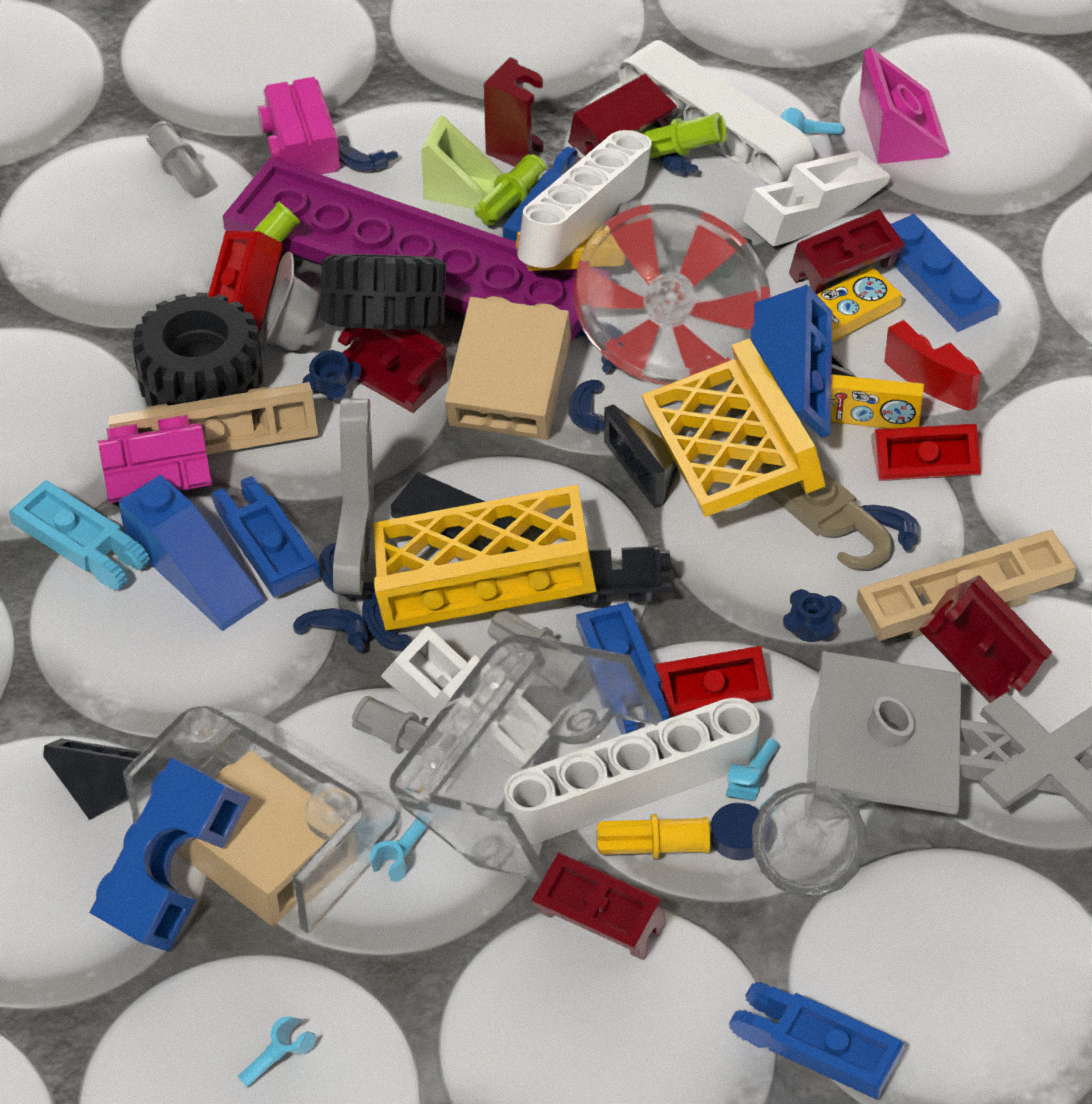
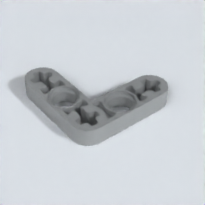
[333,398,374,595]

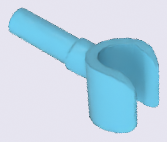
[781,108,843,135]
[726,739,779,801]
[370,816,429,881]
[237,1016,316,1087]

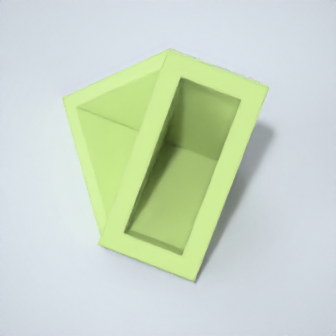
[421,115,503,209]

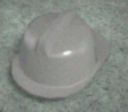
[260,252,325,351]

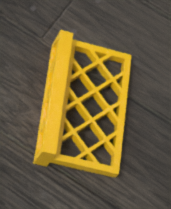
[641,338,826,517]
[372,484,596,631]

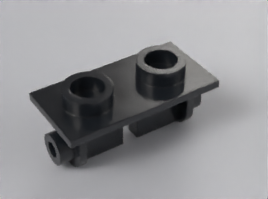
[571,545,673,604]

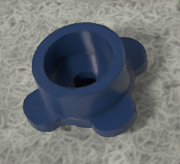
[303,350,362,401]
[783,589,842,642]

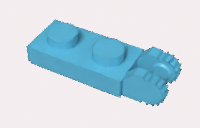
[9,480,150,591]

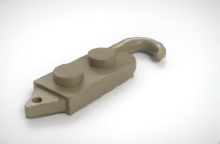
[745,435,892,570]

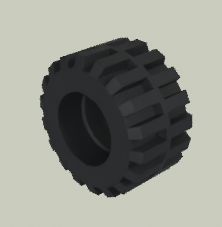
[320,254,446,329]
[132,292,263,406]

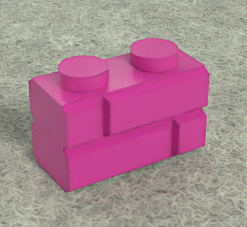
[257,77,340,175]
[97,415,212,503]

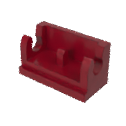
[483,57,544,167]
[568,73,678,156]
[789,209,905,295]
[338,327,448,413]
[919,575,1052,703]
[531,852,666,960]

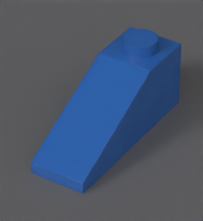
[750,285,832,438]
[119,474,264,631]

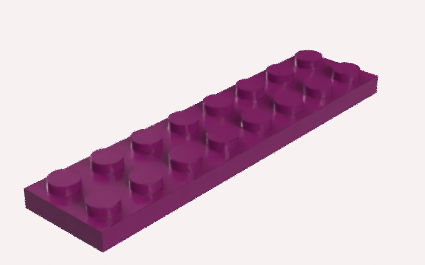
[223,157,609,346]

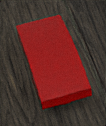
[884,320,981,411]

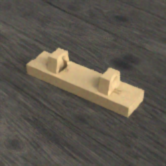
[108,382,318,455]
[856,529,1076,641]

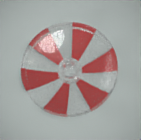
[573,203,771,386]

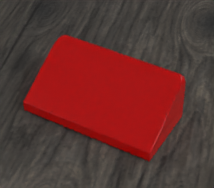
[208,231,282,332]
[871,423,981,481]
[654,646,772,717]

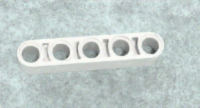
[618,40,814,185]
[517,130,652,268]
[504,698,760,844]

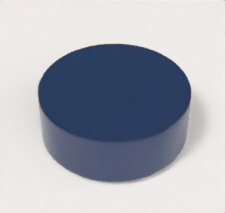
[710,803,768,860]

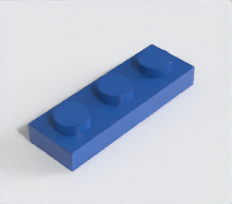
[891,214,999,332]

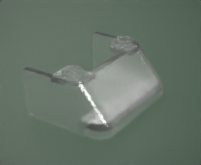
[389,635,662,883]
[123,706,402,934]

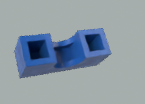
[89,757,250,952]

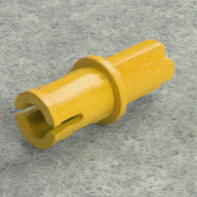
[596,814,710,859]

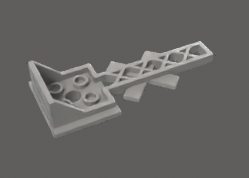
[805,651,1092,823]

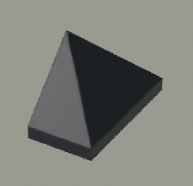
[604,404,677,508]
[43,738,167,820]

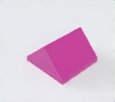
[859,47,949,164]

